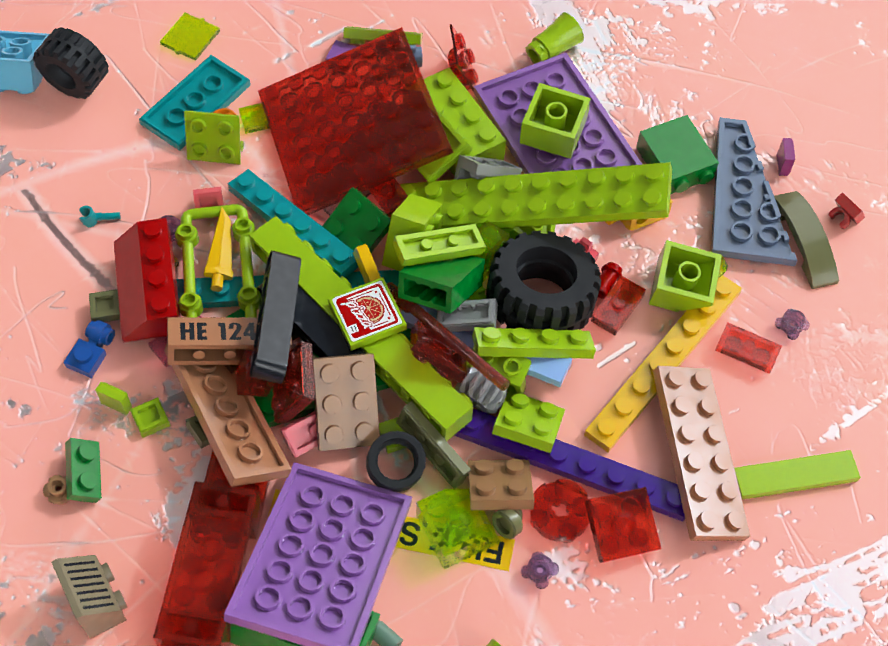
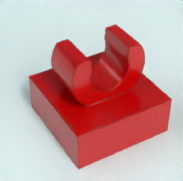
[829,192,865,229]

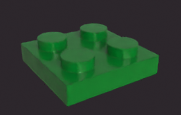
[322,187,391,253]

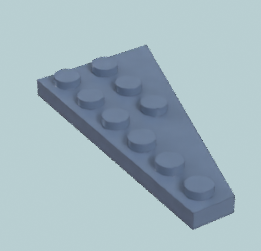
[711,117,798,266]

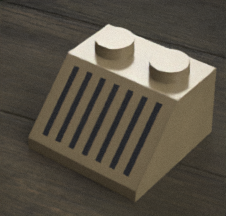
[51,555,128,639]

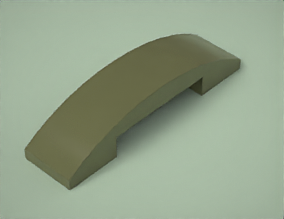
[774,191,839,289]

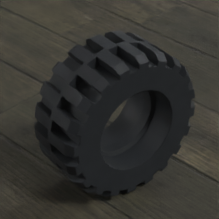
[486,231,601,330]

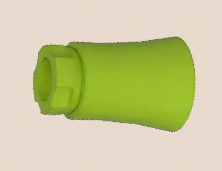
[525,12,584,64]

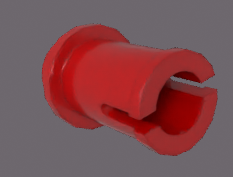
[598,262,622,299]

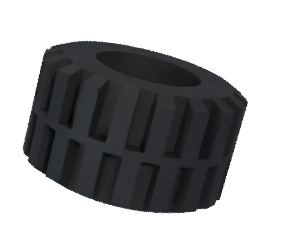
[33,27,109,99]

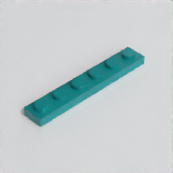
[227,169,358,278]

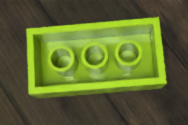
[404,68,506,177]

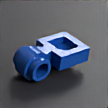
[63,320,115,379]

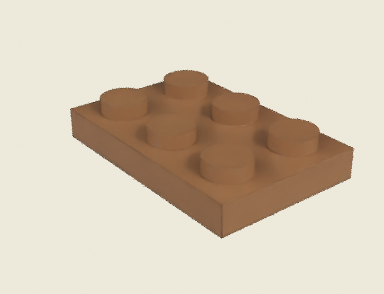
[311,353,380,451]

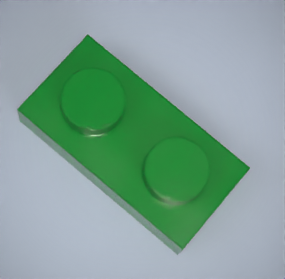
[65,438,102,503]

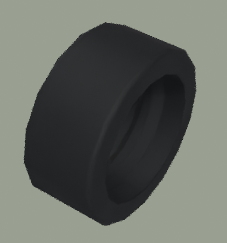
[366,431,426,492]

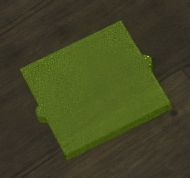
[160,12,220,61]

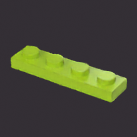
[472,327,596,359]

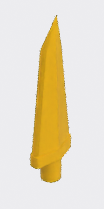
[203,206,233,292]

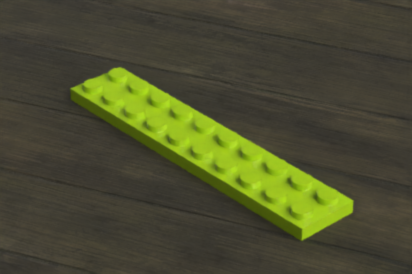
[391,162,672,230]

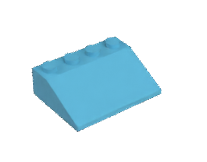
[0,30,49,94]

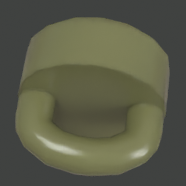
[492,510,523,539]

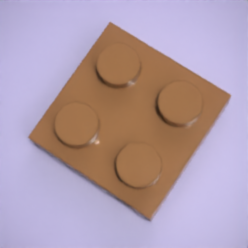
[468,459,534,510]

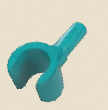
[79,205,121,228]

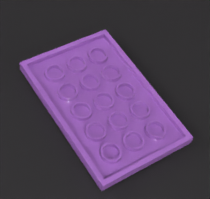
[474,52,642,174]
[224,462,412,646]

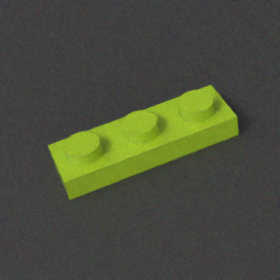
[343,26,423,46]
[392,224,486,267]

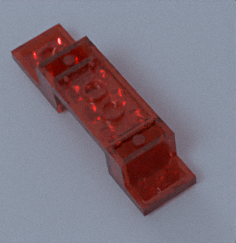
[153,450,270,646]

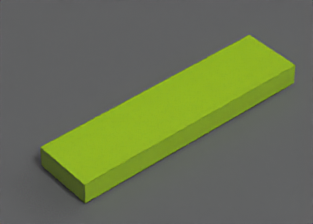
[734,450,861,500]

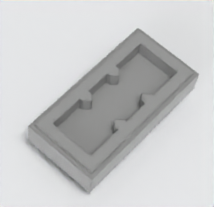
[435,298,498,333]

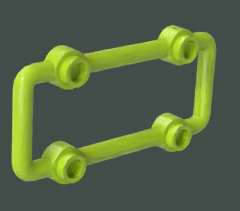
[175,204,261,318]

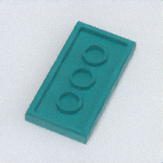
[139,55,251,151]

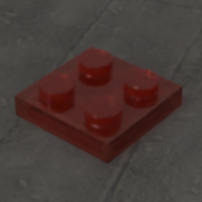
[410,320,468,383]
[271,341,315,424]
[584,487,662,563]

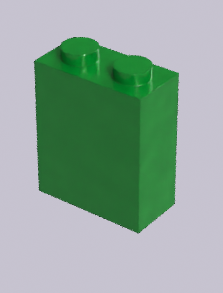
[636,115,719,194]
[398,255,485,314]

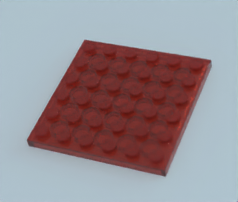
[258,27,454,215]

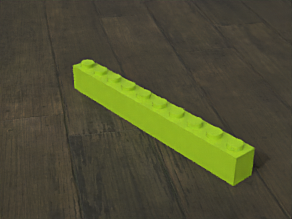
[249,216,473,441]

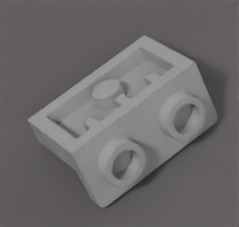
[454,155,522,180]

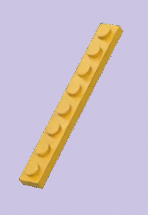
[584,273,742,453]

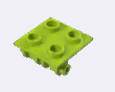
[184,110,244,165]

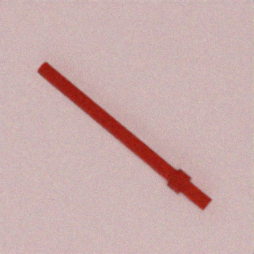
[387,282,510,391]

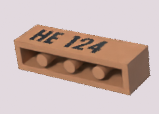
[167,317,292,365]

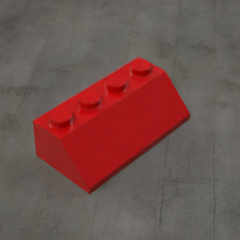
[114,218,181,343]

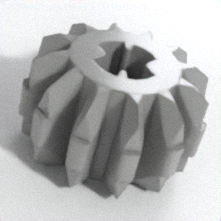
[455,367,507,414]

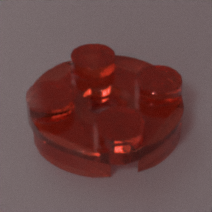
[529,479,593,543]

